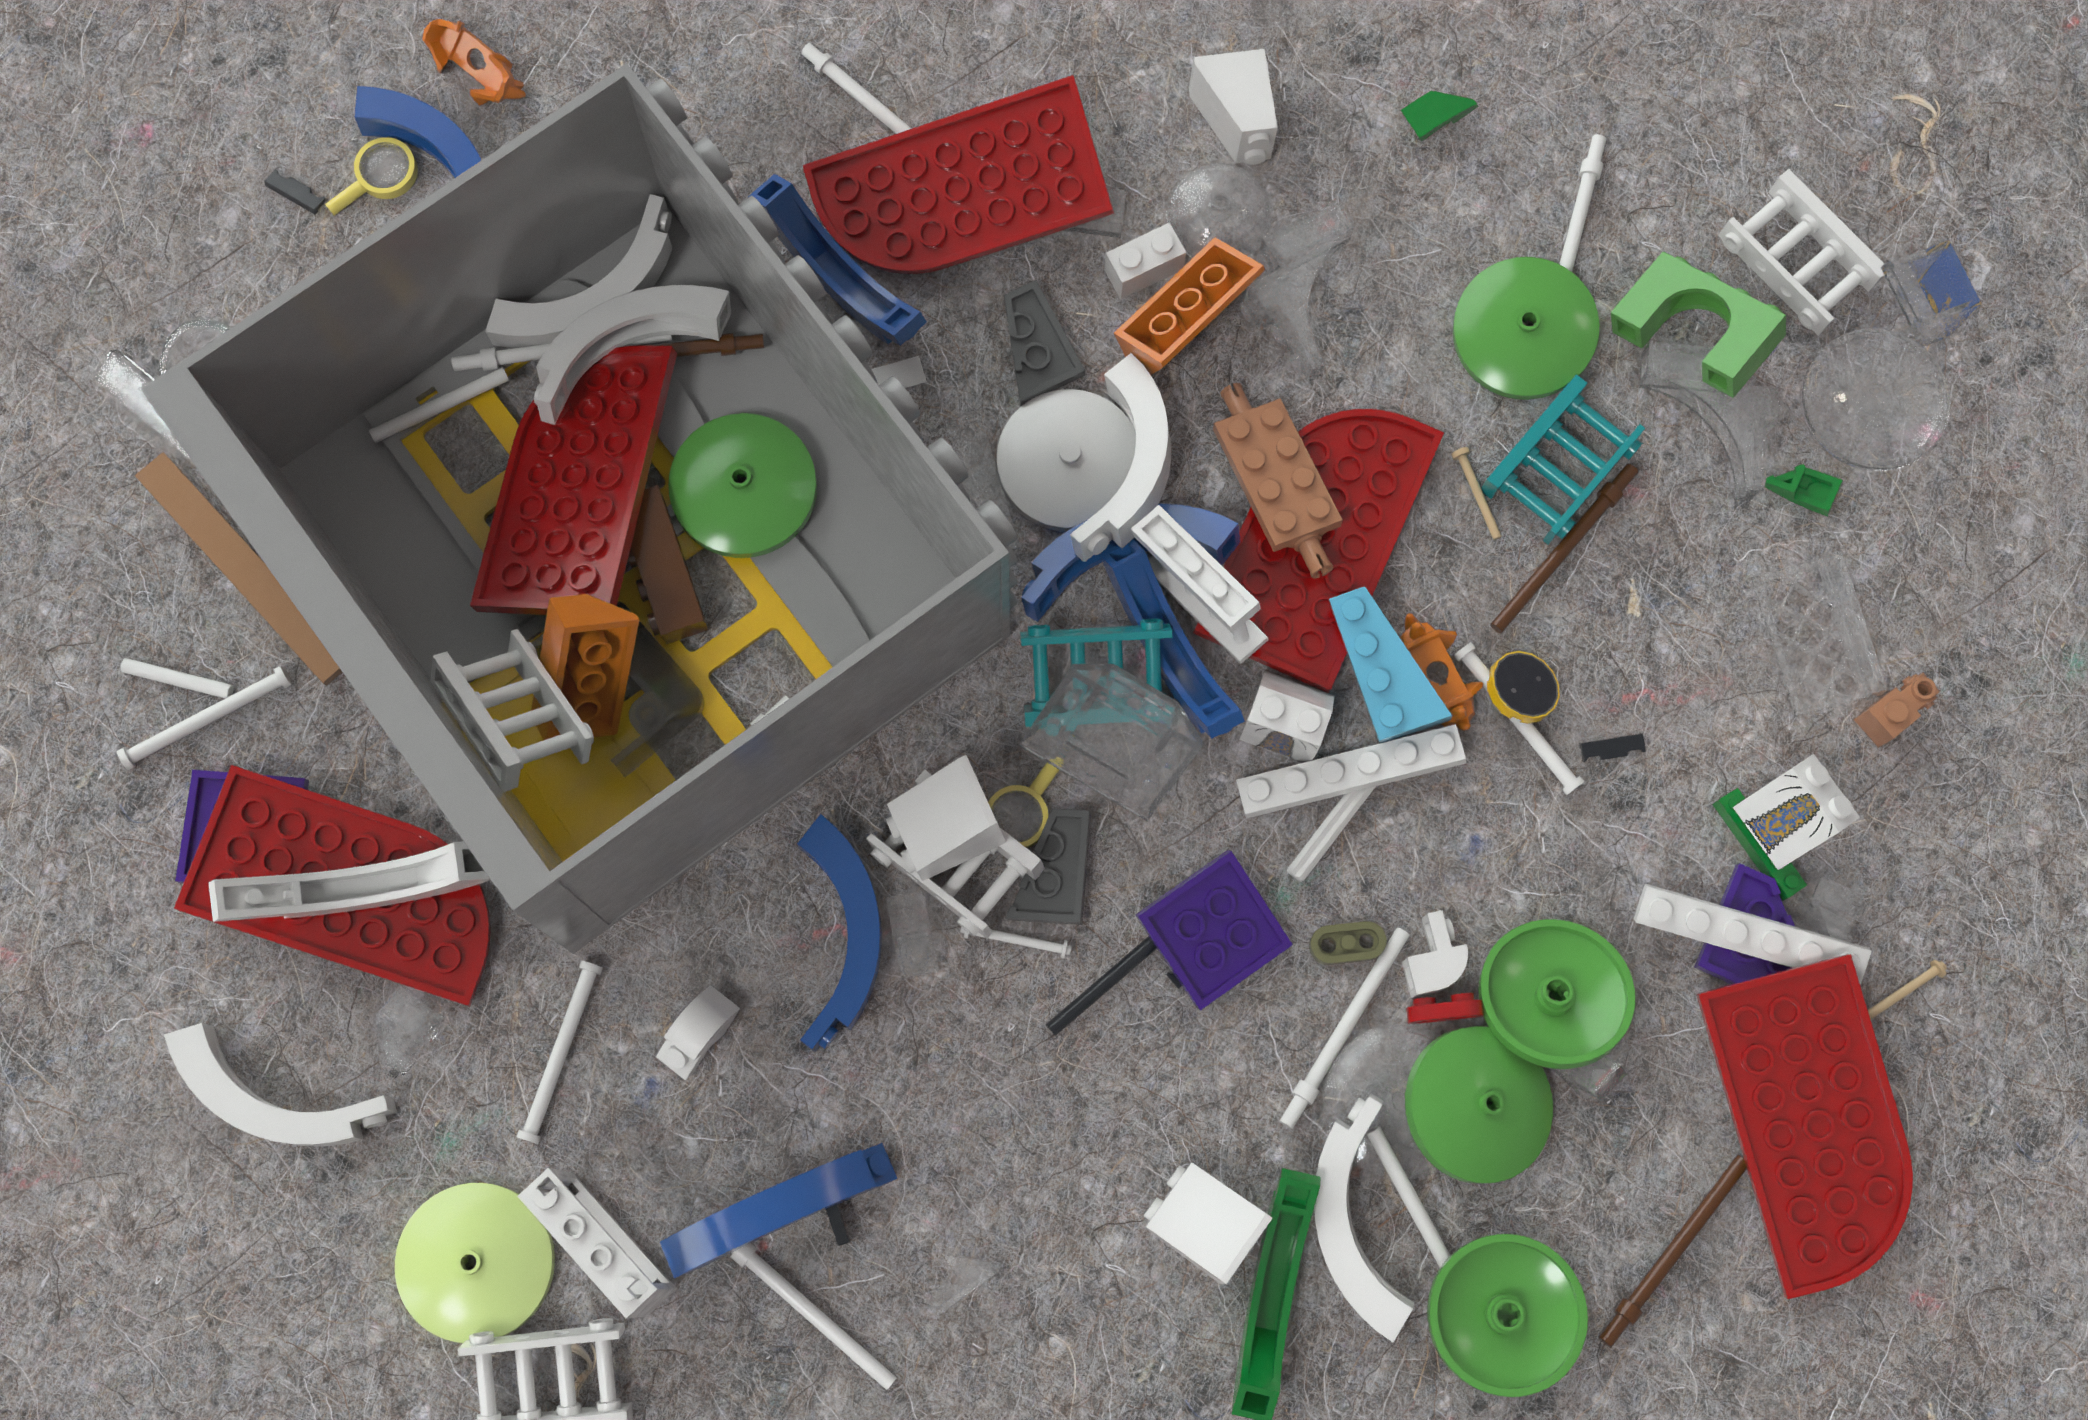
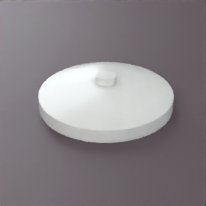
[997,389,1136,532]

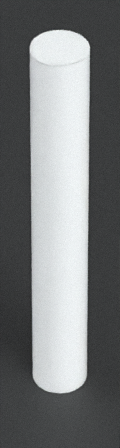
[120,658,234,698]

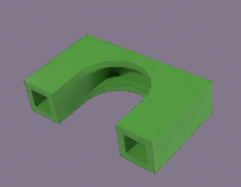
[1611,251,1786,398]

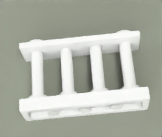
[1718,169,1890,336]
[1131,505,1268,664]
[430,629,594,792]
[867,769,1045,939]
[458,1318,633,1420]

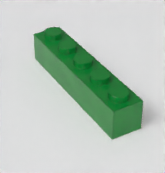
[1712,788,1807,901]

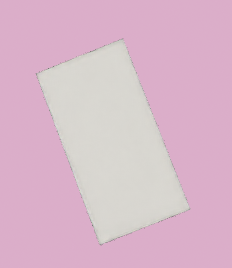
[871,356,927,388]

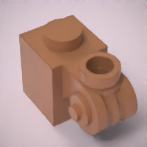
[1854,672,1940,748]

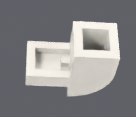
[1402,910,1468,999]
[656,985,740,1080]

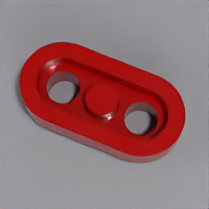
[1406,993,1484,1024]

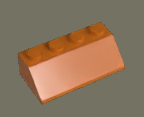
[1114,237,1265,375]
[531,594,639,740]

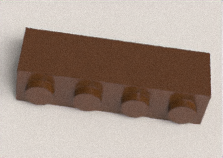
[628,485,709,645]

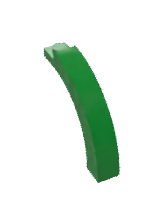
[1231,1168,1321,1420]

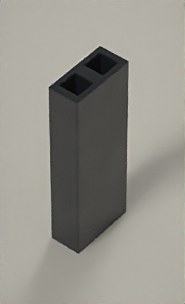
[826,1204,851,1246]

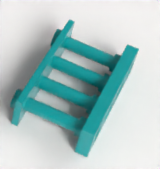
[1481,374,1645,545]
[1020,619,1175,727]

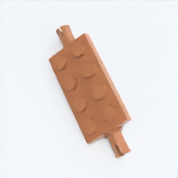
[1213,383,1343,578]

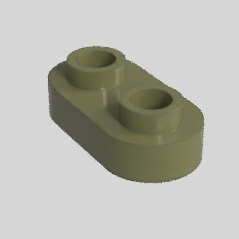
[1309,921,1387,965]

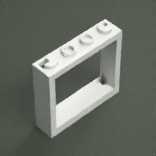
[517,1168,677,1319]

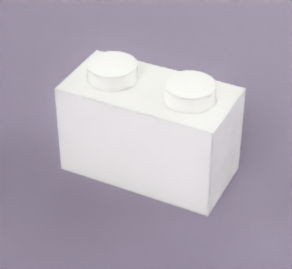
[1104,222,1186,299]

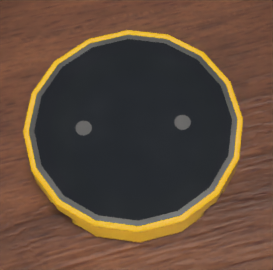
[1487,651,1560,724]

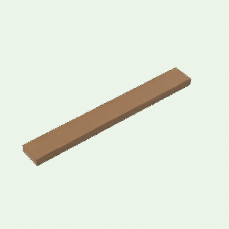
[135,452,342,686]

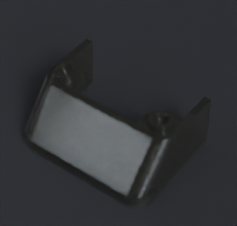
[532,601,704,777]

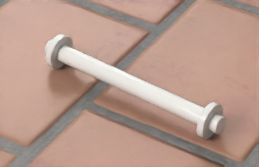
[960,927,1072,959]

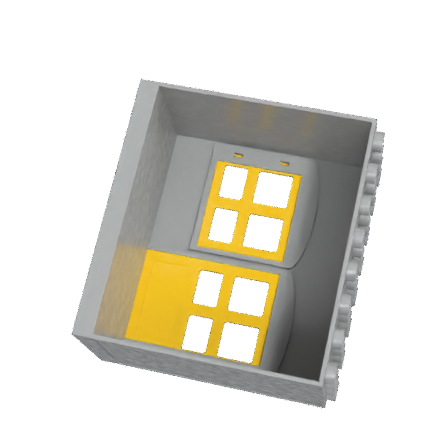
[140,63,1018,954]

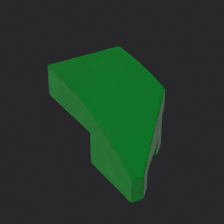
[1401,90,1479,142]
[1764,464,1843,517]

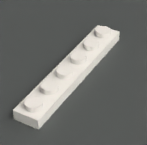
[1236,724,1466,819]
[1633,884,1872,985]

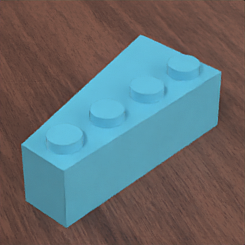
[1329,586,1452,744]

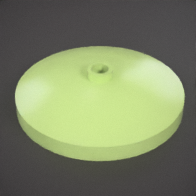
[395,1183,555,1343]

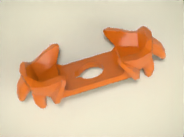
[422,19,526,106]
[1399,613,1483,731]

